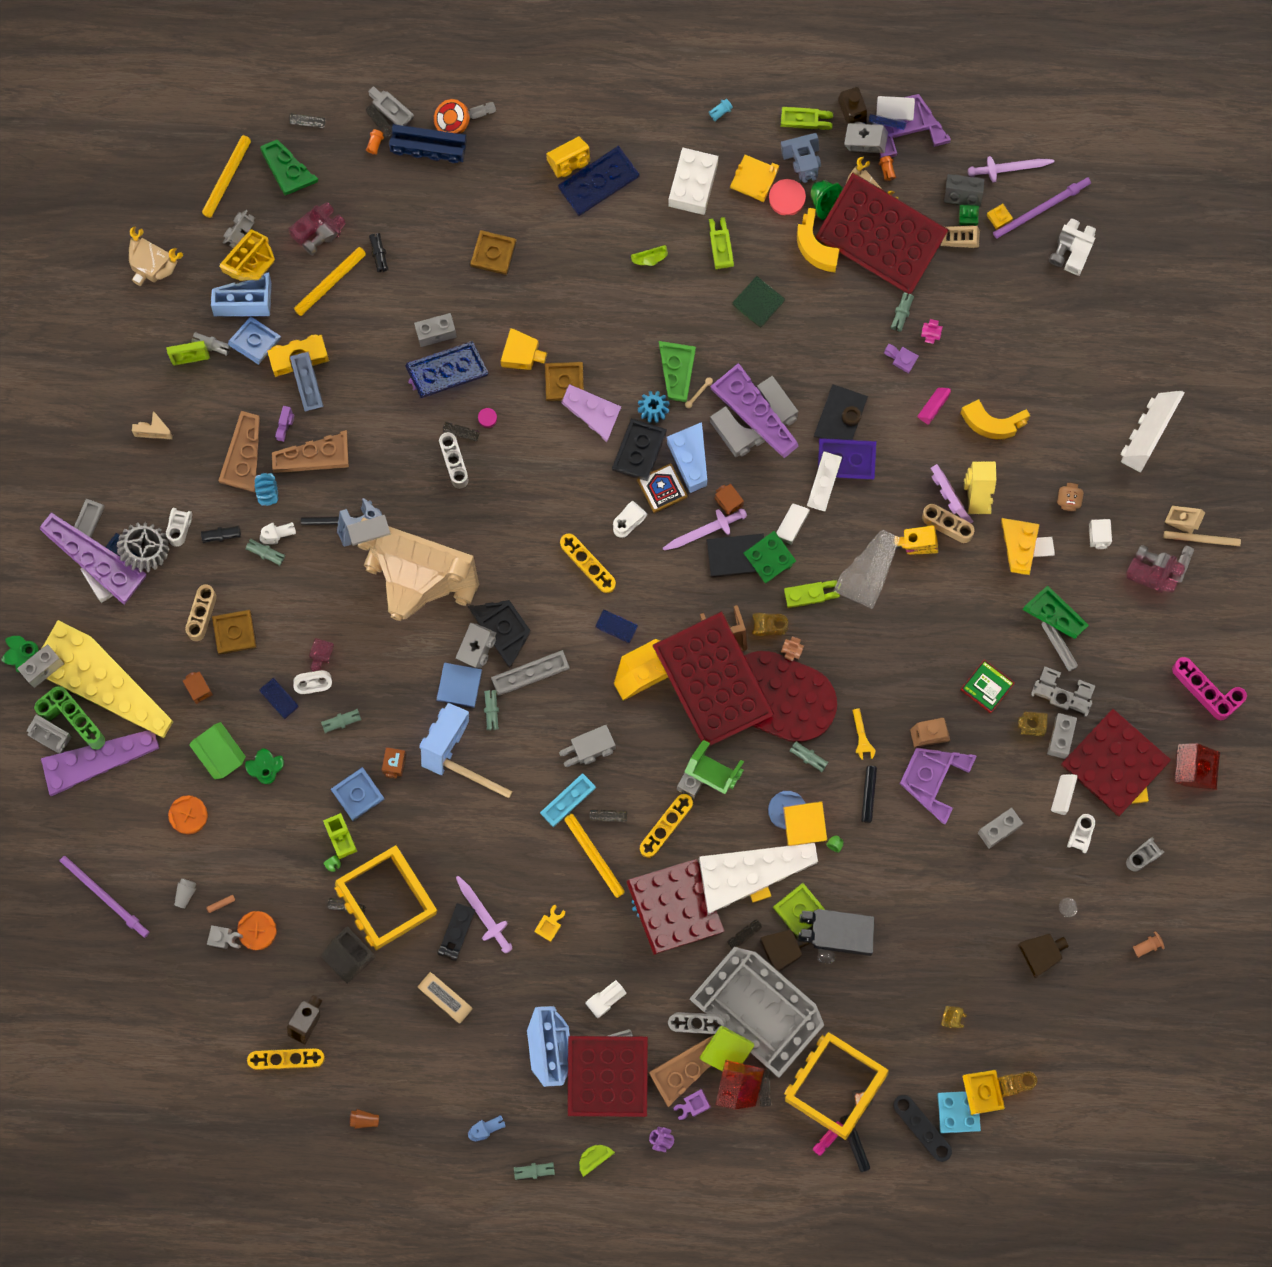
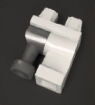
[1049,218,1096,276]

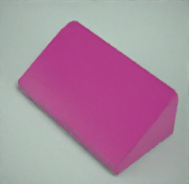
[918,388,951,424]

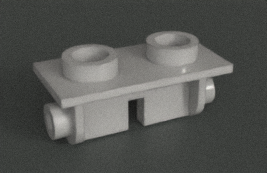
[223,210,255,248]

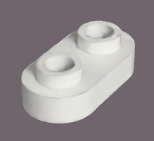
[293,670,332,694]

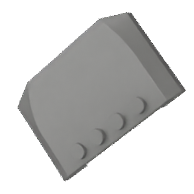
[690,947,824,1078]

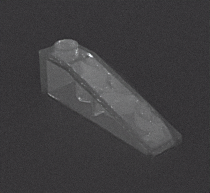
[834,529,900,609]

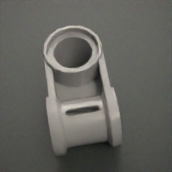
[1126,837,1164,872]

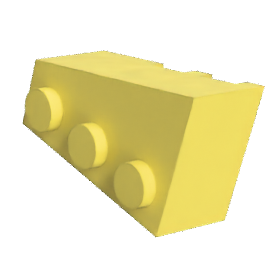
[964,462,996,514]

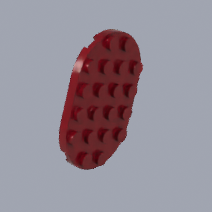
[745,651,837,742]

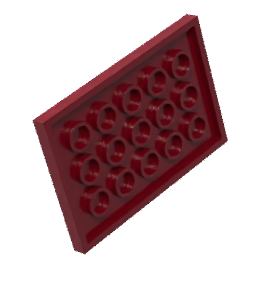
[815,172,949,295]
[652,611,774,746]

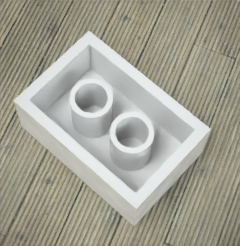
[669,148,718,215]

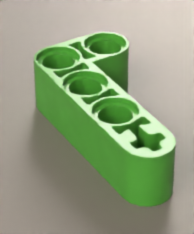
[34,686,105,749]

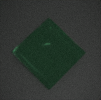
[732,276,785,328]

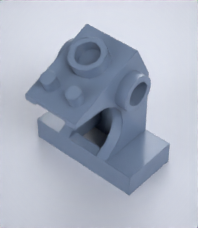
[781,133,821,183]
[337,498,382,547]

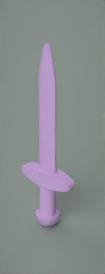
[968,156,1054,182]
[663,509,747,550]
[456,876,512,953]

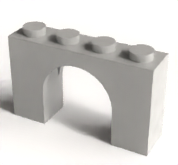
[710,376,798,458]

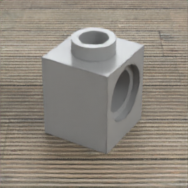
[677,773,703,799]

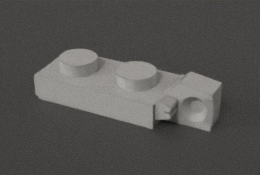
[368,86,414,126]

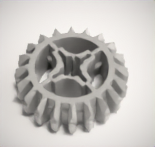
[117,522,169,573]

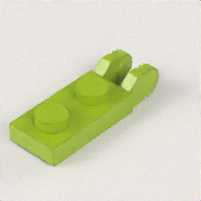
[781,107,833,130]
[709,217,734,269]
[784,580,840,608]

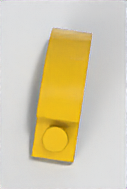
[797,208,839,272]
[961,399,1030,439]

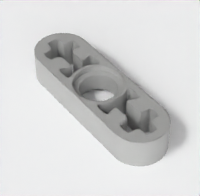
[668,1012,726,1034]

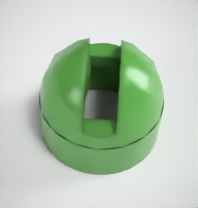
[826,835,844,853]
[323,855,341,872]

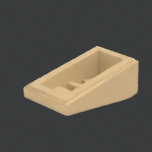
[940,226,980,248]

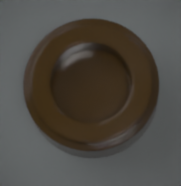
[842,406,861,426]

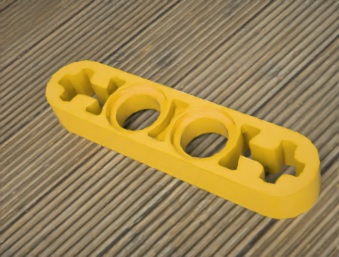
[560,534,616,593]
[640,794,693,858]
[247,1049,325,1070]

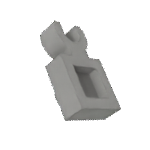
[207,926,243,949]

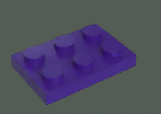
[818,439,877,479]

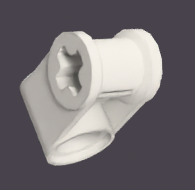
[613,501,647,538]
[166,508,192,546]
[1067,814,1095,853]

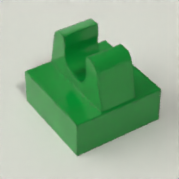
[959,205,979,226]

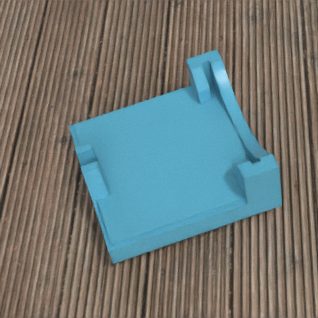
[937,1092,981,1134]

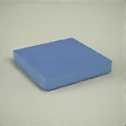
[228,316,281,365]
[437,663,482,708]
[331,767,385,821]

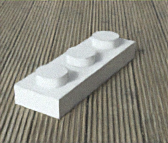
[807,451,842,511]

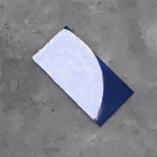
[558,146,640,216]
[405,341,489,398]

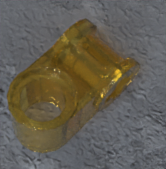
[752,613,789,636]
[997,1072,1037,1098]

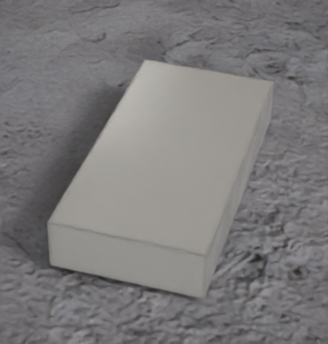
[74,499,105,538]
[347,515,391,546]

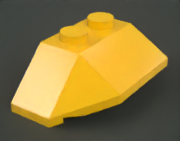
[219,229,275,281]
[614,639,668,701]

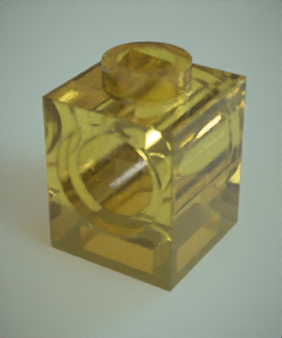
[1018,711,1048,736]

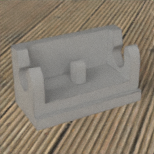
[27,714,72,754]

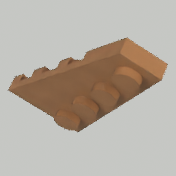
[219,411,260,493]
[272,430,349,473]
[648,1034,715,1107]

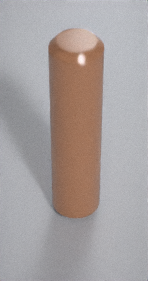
[207,895,235,913]

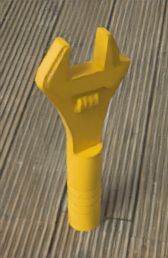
[852,708,875,760]

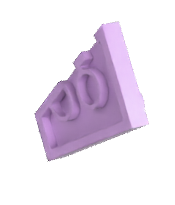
[561,384,621,442]
[931,464,973,523]

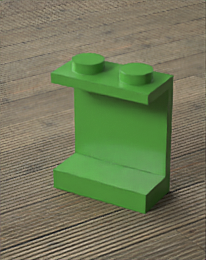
[684,740,744,794]

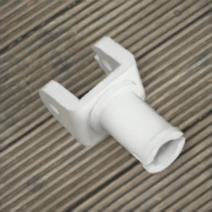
[260,522,296,545]

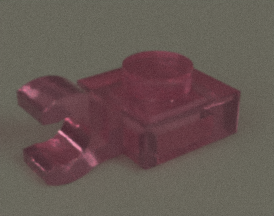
[309,638,334,672]

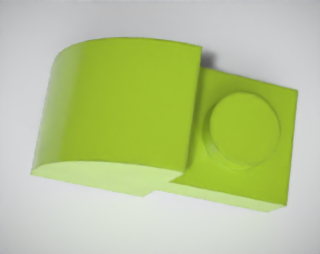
[323,813,357,859]

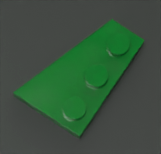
[260,140,318,196]
[1022,585,1089,639]

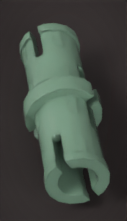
[891,293,914,332]
[246,539,285,566]
[484,690,499,730]
[321,709,361,733]
[790,741,829,772]
[514,1162,555,1180]

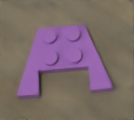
[880,94,951,158]
[900,748,977,824]

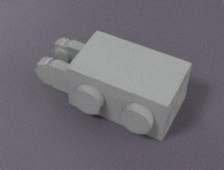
[559,725,616,767]

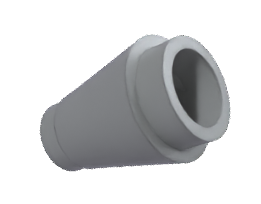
[174,878,196,909]

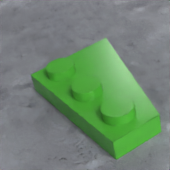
[659,341,696,402]

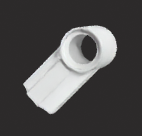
[585,980,627,1019]

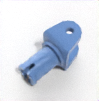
[468,1115,505,1141]

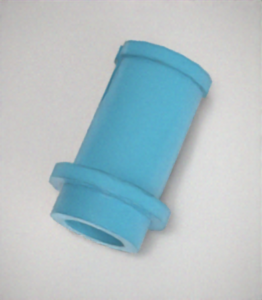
[708,99,733,121]

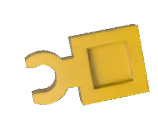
[534,905,565,942]

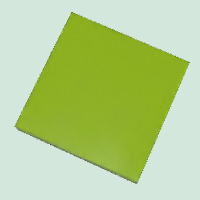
[166,341,210,366]
[773,883,825,937]
[700,1025,755,1077]

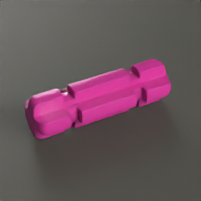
[813,1121,843,1156]

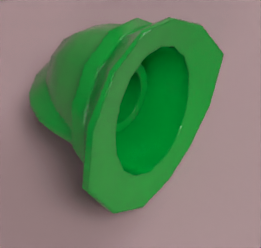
[810,180,843,220]

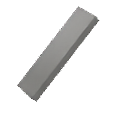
[491,650,570,696]

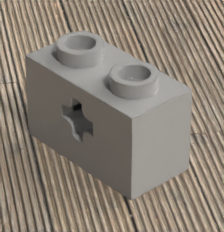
[844,122,888,153]
[414,313,457,347]
[456,623,496,668]
[17,644,64,688]
[1047,713,1077,759]
[978,808,1023,849]

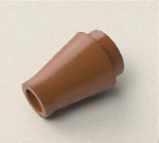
[350,1109,379,1129]

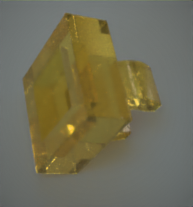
[941,1006,967,1028]

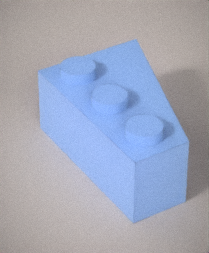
[211,272,272,316]
[667,422,707,493]
[419,703,469,775]

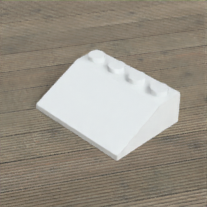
[1120,391,1185,473]

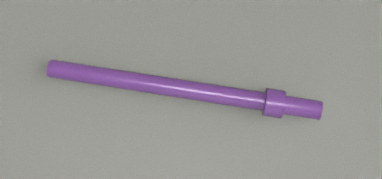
[993,177,1091,239]
[60,856,150,938]

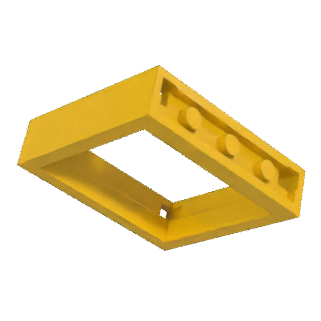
[334,845,437,950]
[784,1032,889,1140]

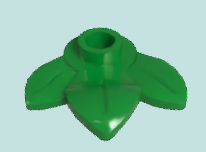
[1,636,39,673]
[245,748,284,784]

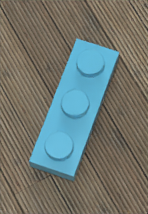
[540,773,596,828]

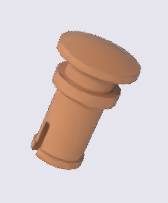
[1133,931,1165,958]

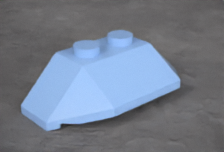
[527,1006,570,1087]

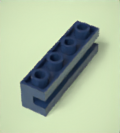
[389,124,467,163]

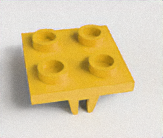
[730,155,779,202]

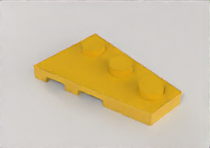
[1001,518,1039,575]

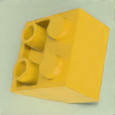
[546,136,590,178]

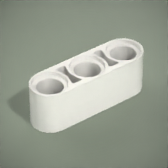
[439,432,468,489]

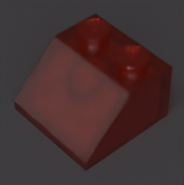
[1175,743,1220,790]
[715,1060,764,1110]

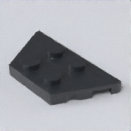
[468,600,531,668]

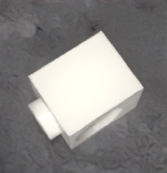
[1089,519,1112,549]

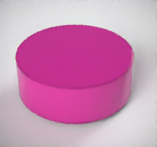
[478,408,497,428]

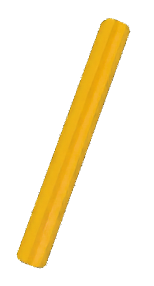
[202,135,251,218]
[294,247,366,316]
[565,814,625,898]

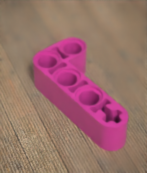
[1172,657,1247,720]

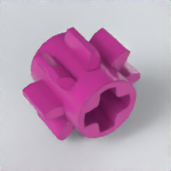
[921,319,943,344]

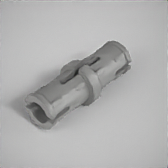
[191,332,231,356]

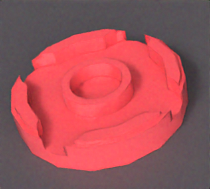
[769,179,806,216]

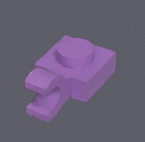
[884,344,919,373]

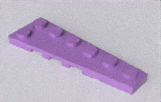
[710,363,798,458]
[40,513,146,605]
[41,730,159,796]

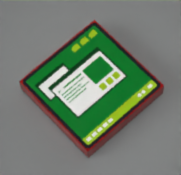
[961,659,1015,713]

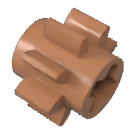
[781,636,804,661]

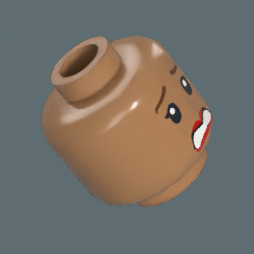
[1057,483,1084,511]

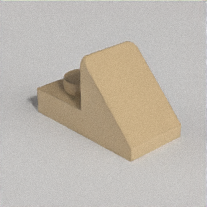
[132,412,173,439]
[1165,506,1205,534]

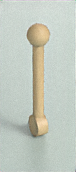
[685,378,713,408]

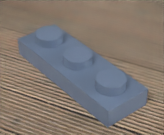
[290,351,323,411]

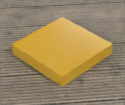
[783,801,827,846]
[963,1070,1005,1115]

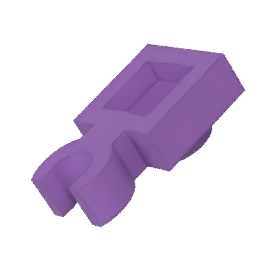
[275,406,294,442]
[673,1089,711,1120]

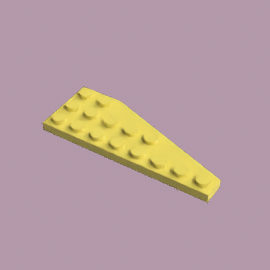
[42,620,173,738]

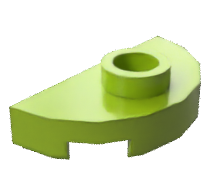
[631,245,668,266]
[579,1145,615,1177]

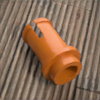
[366,129,384,155]
[879,156,896,181]

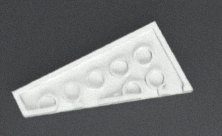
[699,843,818,915]

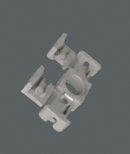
[1031,667,1095,717]

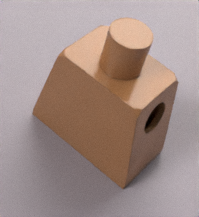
[910,718,950,748]

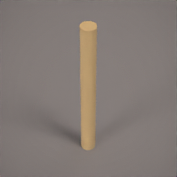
[1163,531,1241,546]
[443,759,512,798]

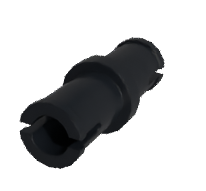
[369,233,389,272]
[201,525,241,543]

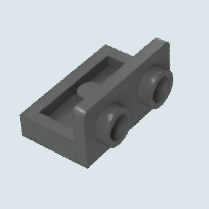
[944,174,984,207]

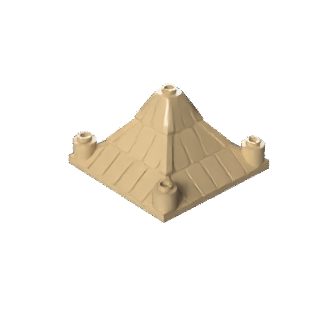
[358,518,479,621]

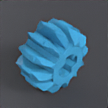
[638,391,669,423]
[254,473,278,506]

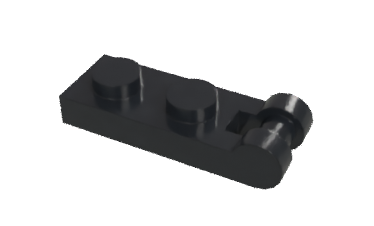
[438,903,476,961]

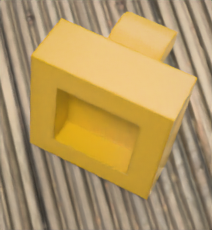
[987,204,1013,230]

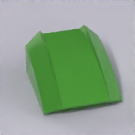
[189,722,246,779]

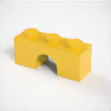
[267,335,329,377]

